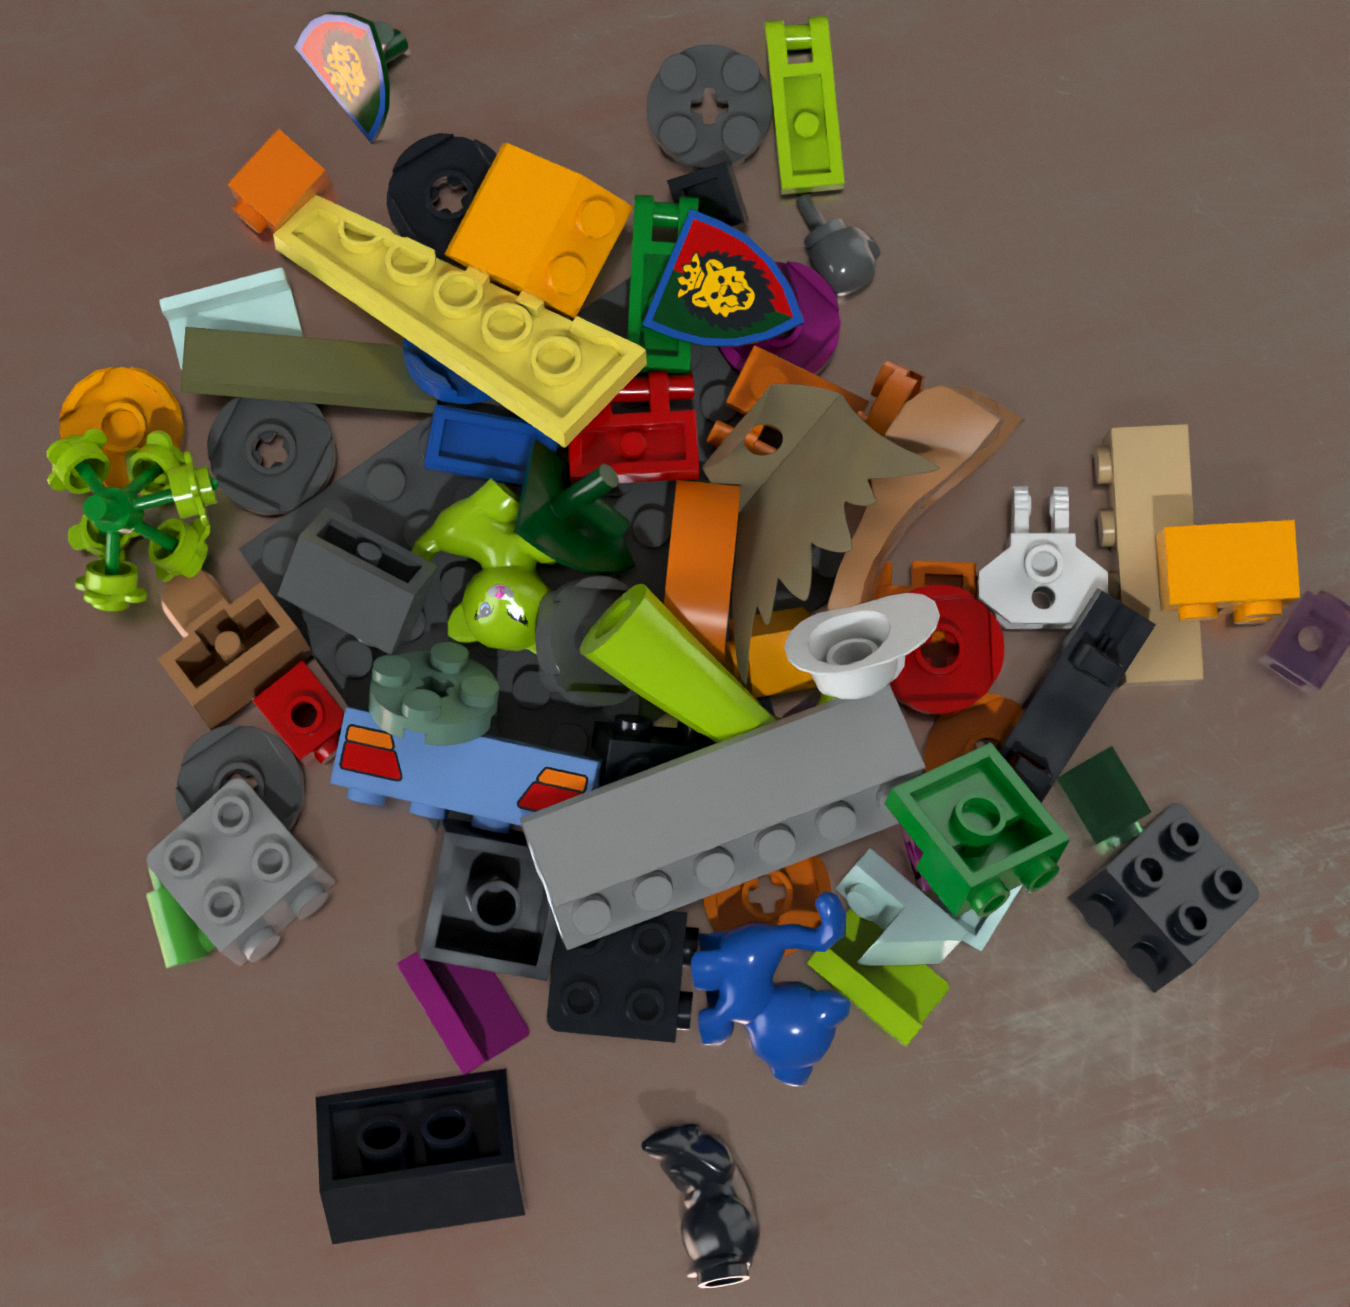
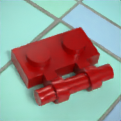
[568,370,700,485]

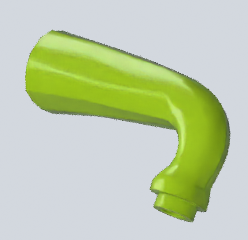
[580,584,836,743]

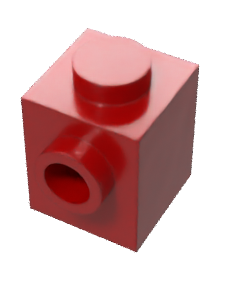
[252,660,345,765]

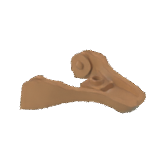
[827,384,1025,611]

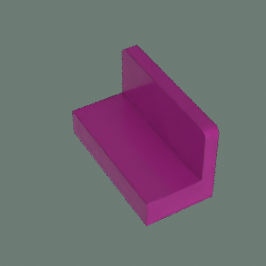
[396,951,530,1075]

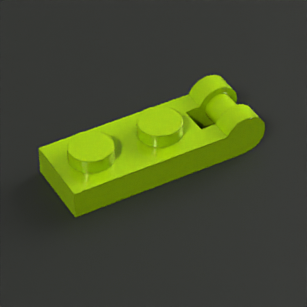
[764,15,845,195]

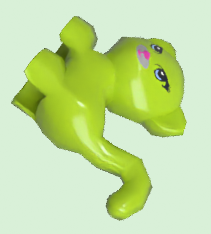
[411,478,557,654]

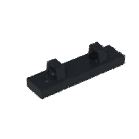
[995,588,1156,803]

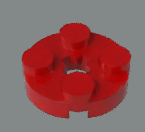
[889,584,1005,715]

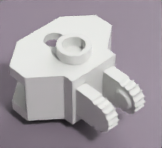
[976,486,1108,630]

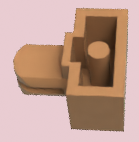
[157,570,312,730]

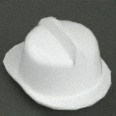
[784,593,940,699]

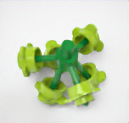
[46,428,219,611]

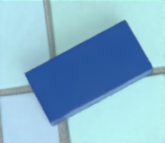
[424,404,559,487]

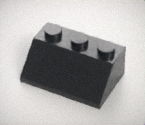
[315,1069,525,1245]

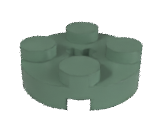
[368,642,500,746]

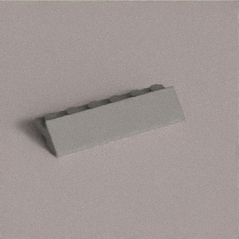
[519,684,926,950]

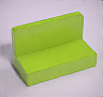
[804,908,950,1046]

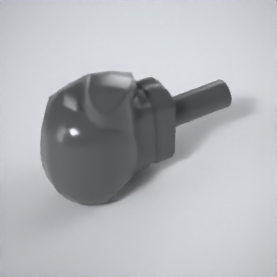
[796,194,881,296]

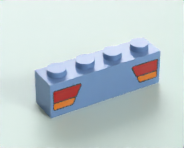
[330,706,604,834]

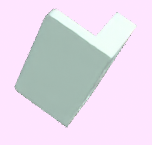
[159,268,305,370]

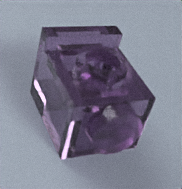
[1256,590,1350,695]

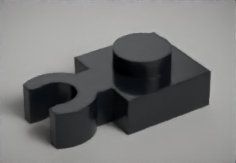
[667,161,749,228]

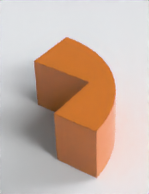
[664,480,741,664]

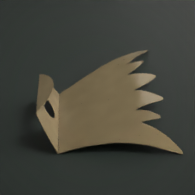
[702,384,939,687]

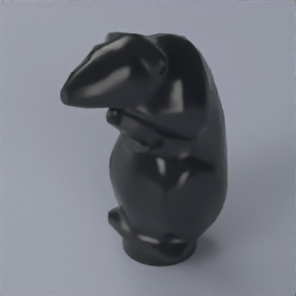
[642,1123,760,1288]

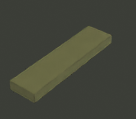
[180,327,438,413]

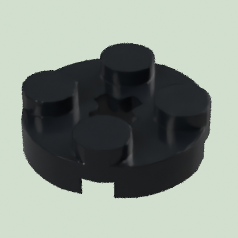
[386,133,497,262]

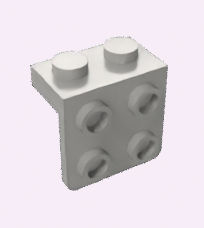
[146,778,337,966]

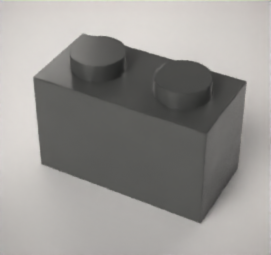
[277,507,439,655]

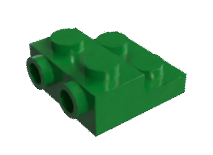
[884,743,1070,918]

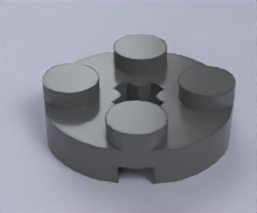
[647,45,772,172]
[207,397,336,515]
[535,576,633,707]
[176,725,305,831]

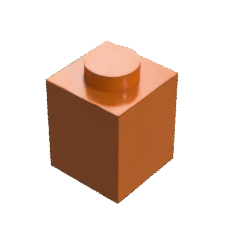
[227,128,331,234]

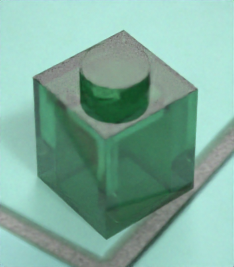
[1053,746,1152,851]

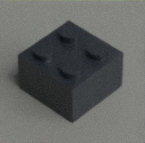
[415,818,558,981]

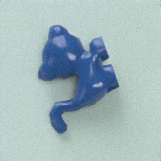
[691,891,851,1086]

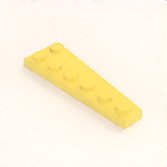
[273,194,647,448]

